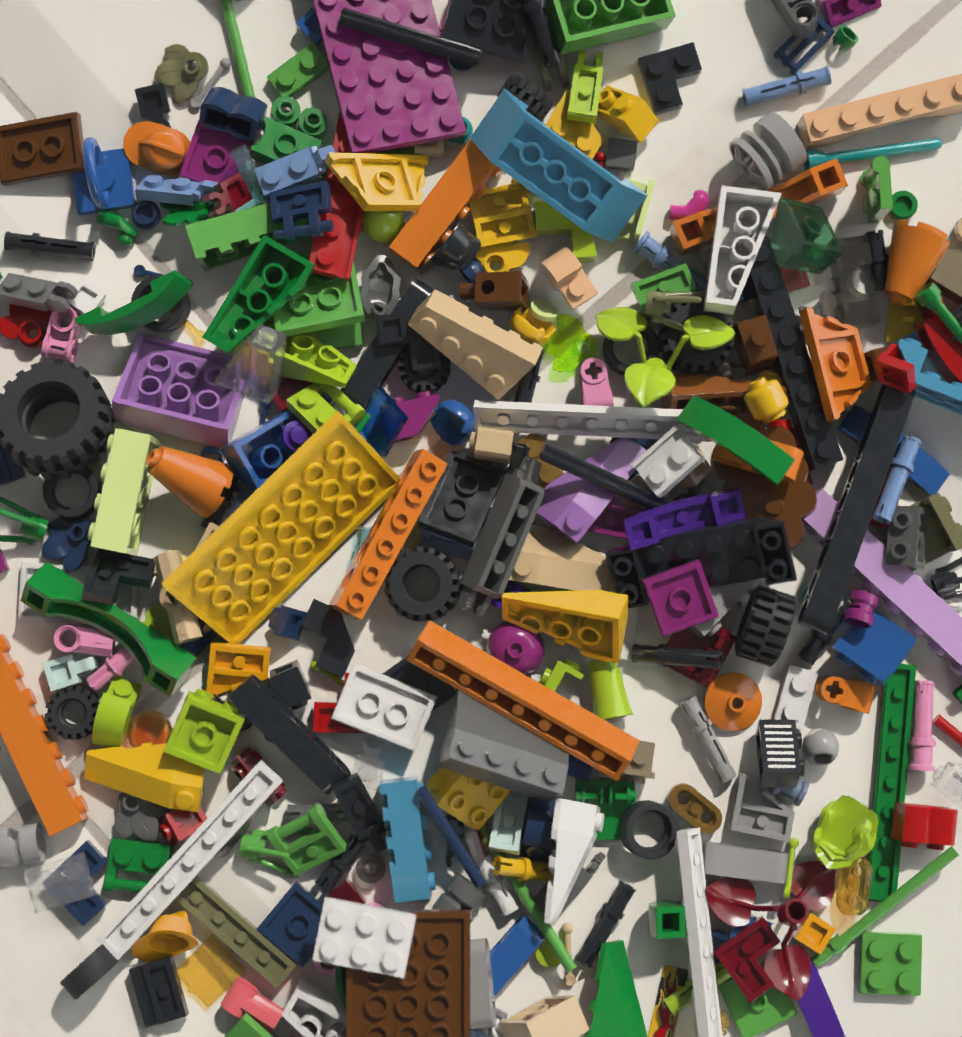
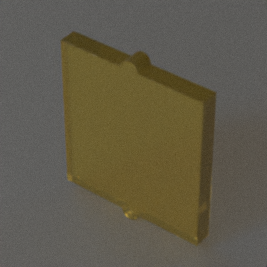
[177,934,246,1007]

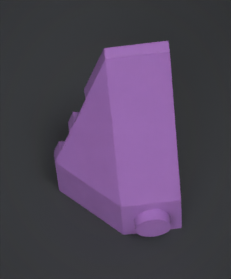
[537,438,647,545]

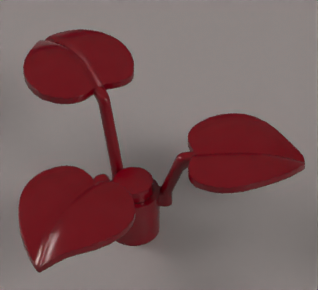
[706,861,836,1000]

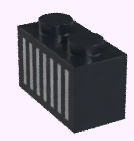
[755,720,805,787]

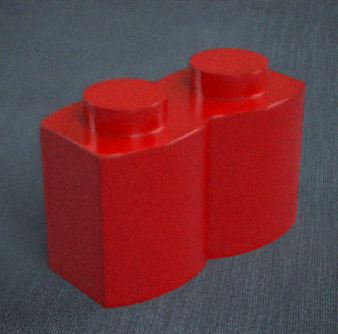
[891,802,958,851]

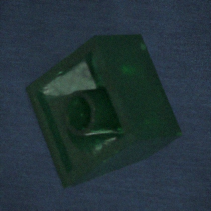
[770,197,844,275]

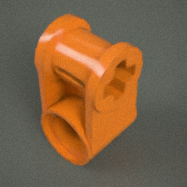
[814,675,876,714]

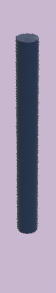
[416,786,486,888]

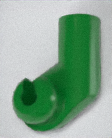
[96,210,136,246]

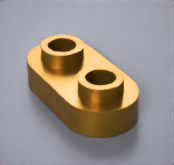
[668,783,722,833]

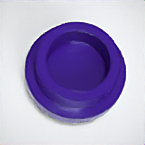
[281,421,311,451]

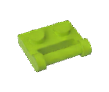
[287,382,366,434]

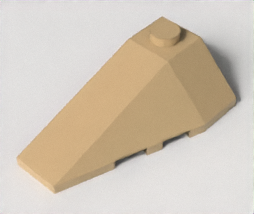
[509,525,615,593]

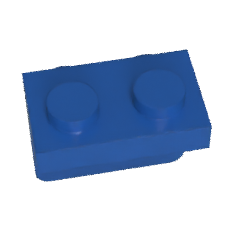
[833,609,916,687]

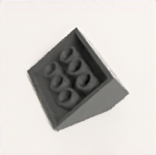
[437,689,569,803]

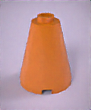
[884,219,951,306]
[146,446,233,518]

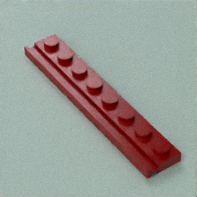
[309,110,375,282]

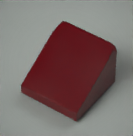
[326,878,367,904]

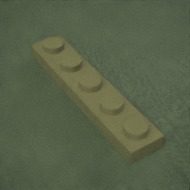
[175,876,298,988]

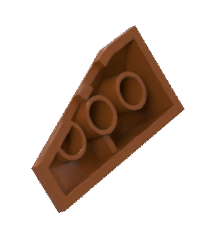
[661,373,788,416]

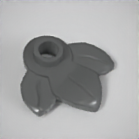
[114,792,173,841]

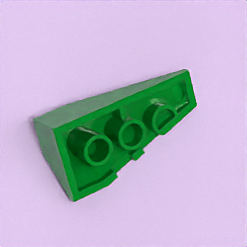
[584,939,647,1037]

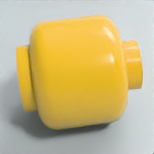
[744,377,789,423]

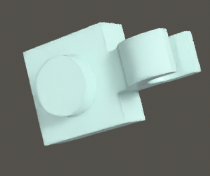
[42,654,101,692]

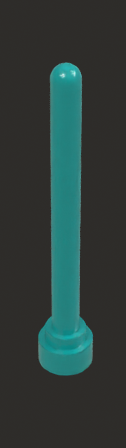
[804,138,942,171]

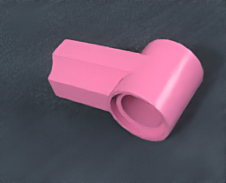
[54,625,116,657]

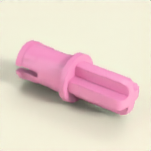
[87,647,135,691]

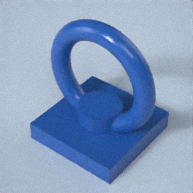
[72,137,137,216]

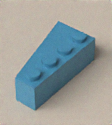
[379,776,436,903]

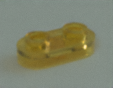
[836,857,873,916]

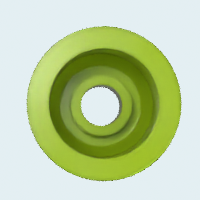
[588,659,634,720]

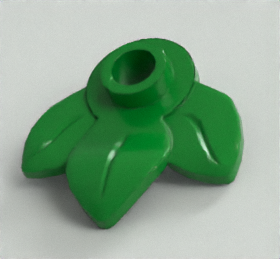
[160,202,214,226]

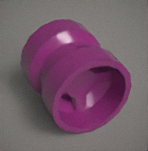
[842,590,879,628]

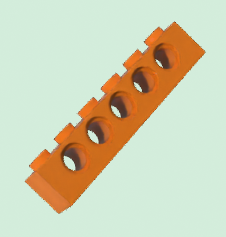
[329,449,448,620]

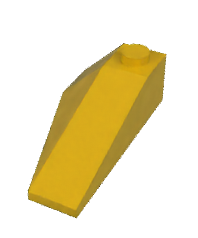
[502,590,628,663]
[84,742,207,812]

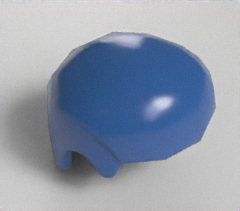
[431,399,475,446]

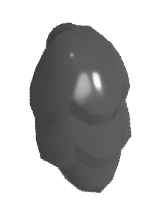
[360,255,401,319]

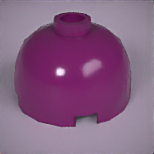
[486,621,545,676]

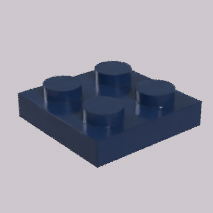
[257,880,324,968]

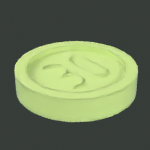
[529,300,559,322]

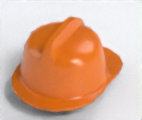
[123,121,190,176]

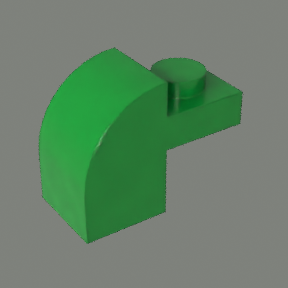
[648,900,687,939]

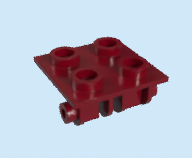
[667,627,736,688]

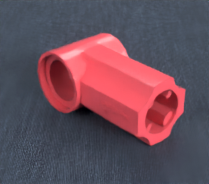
[220,977,284,1034]

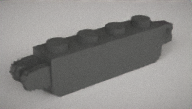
[457,457,544,617]

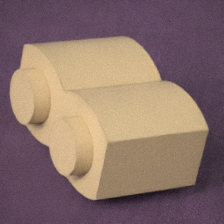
[469,426,514,464]

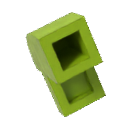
[92,677,142,748]

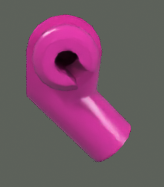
[669,190,710,220]

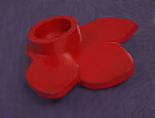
[0,304,52,348]

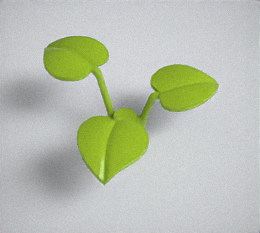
[595,307,735,409]

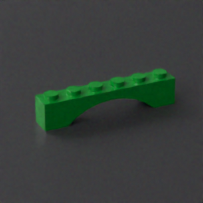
[20,562,196,698]

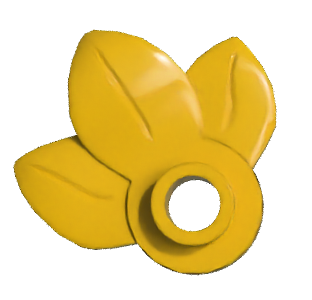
[475,235,530,272]

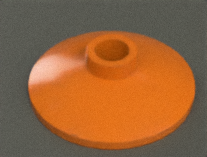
[704,672,762,732]

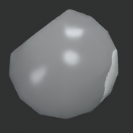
[802,728,840,766]

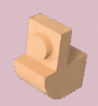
[539,247,598,310]

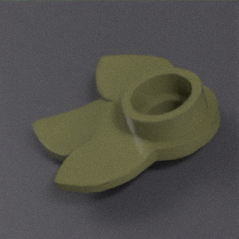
[154,44,209,103]

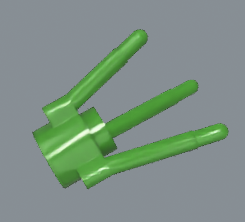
[239,827,314,878]

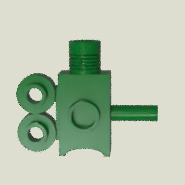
[249,96,328,199]

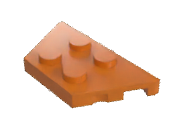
[799,307,872,422]

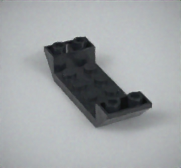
[605,517,797,608]

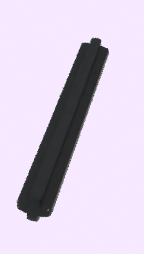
[339,8,482,67]
[539,444,674,510]

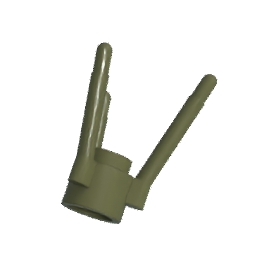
[645,291,706,332]

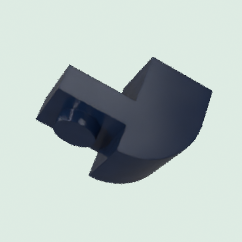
[518,795,562,862]

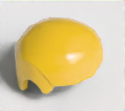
[509,307,556,346]

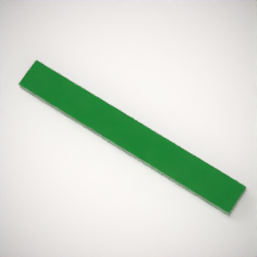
[864,663,916,902]

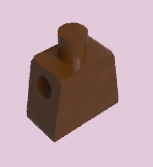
[459,271,529,311]
[730,315,778,377]

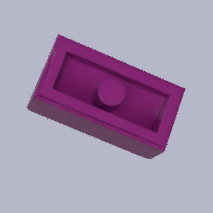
[816,0,882,28]

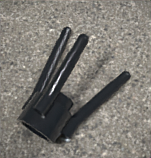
[930,557,962,600]

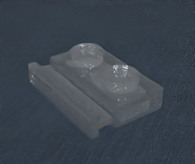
[23,852,96,914]

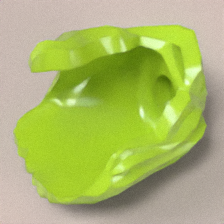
[810,795,879,869]

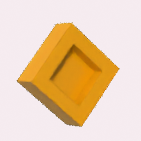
[793,911,836,955]

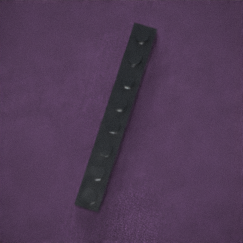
[747,236,843,472]

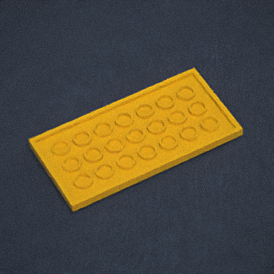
[161,411,399,644]

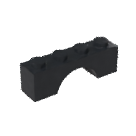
[212,659,311,732]

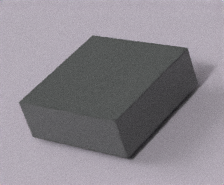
[605,137,638,172]

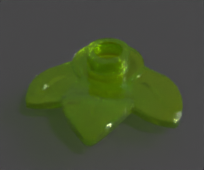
[542,314,598,373]

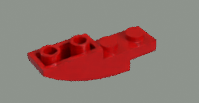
[913,294,962,384]

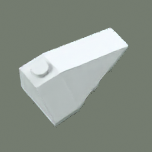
[544,798,604,924]

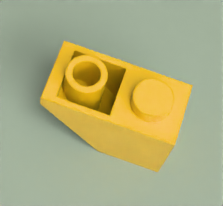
[597,85,659,143]

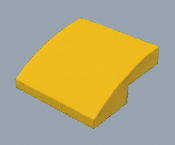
[470,184,537,248]

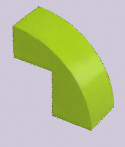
[534,201,597,263]

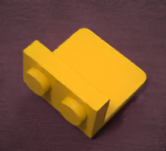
[426,768,511,830]

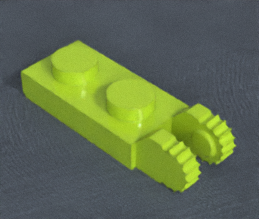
[567,49,604,124]

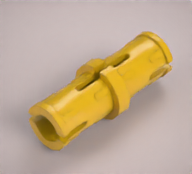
[492,856,554,883]

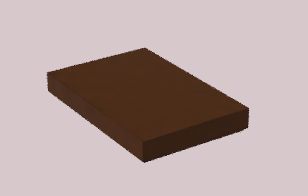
[0,112,85,186]

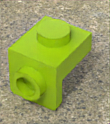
[539,658,584,692]

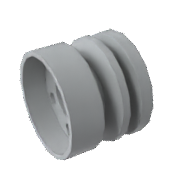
[729,112,807,191]

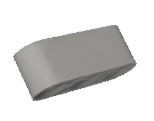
[702,841,789,884]
[470,938,497,1029]

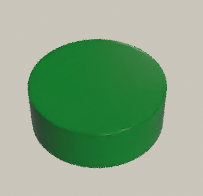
[888,190,918,221]

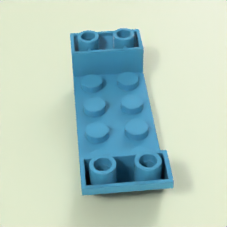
[470,89,648,243]
[894,338,962,415]

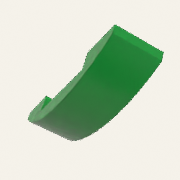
[75,270,192,335]
[676,395,795,486]

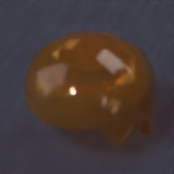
[127,710,173,748]

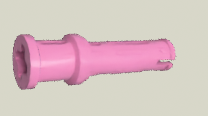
[908,681,936,772]

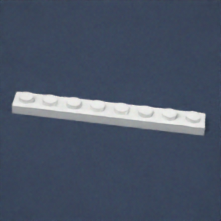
[473,400,711,442]
[96,760,283,960]
[675,827,722,1037]

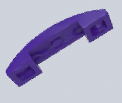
[623,488,746,551]
[797,957,845,1037]

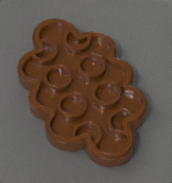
[713,412,818,550]

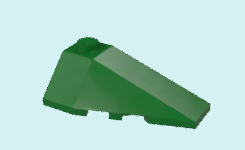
[202,235,315,353]

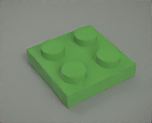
[859,931,922,996]

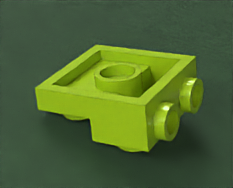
[163,689,245,774]

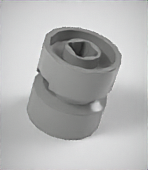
[0,823,46,868]

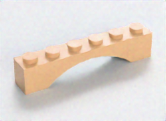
[797,74,962,150]

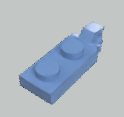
[254,145,336,199]
[135,175,218,206]

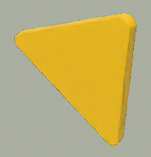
[885,299,923,343]

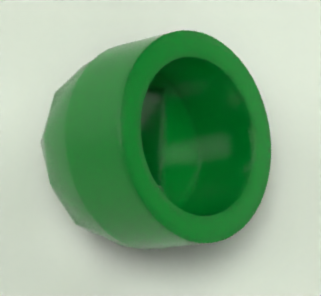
[832,25,859,52]

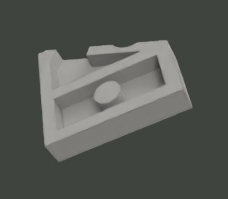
[729,773,795,842]

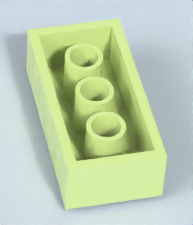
[88,428,161,556]

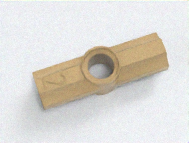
[153,550,202,644]

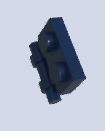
[270,181,334,243]

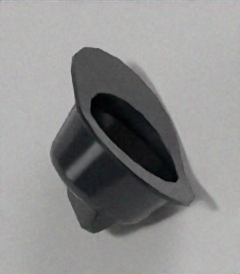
[420,217,481,275]

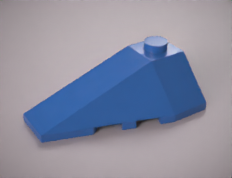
[220,392,332,492]

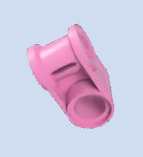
[41,307,82,363]
[579,358,614,406]

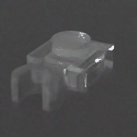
[352,735,386,791]

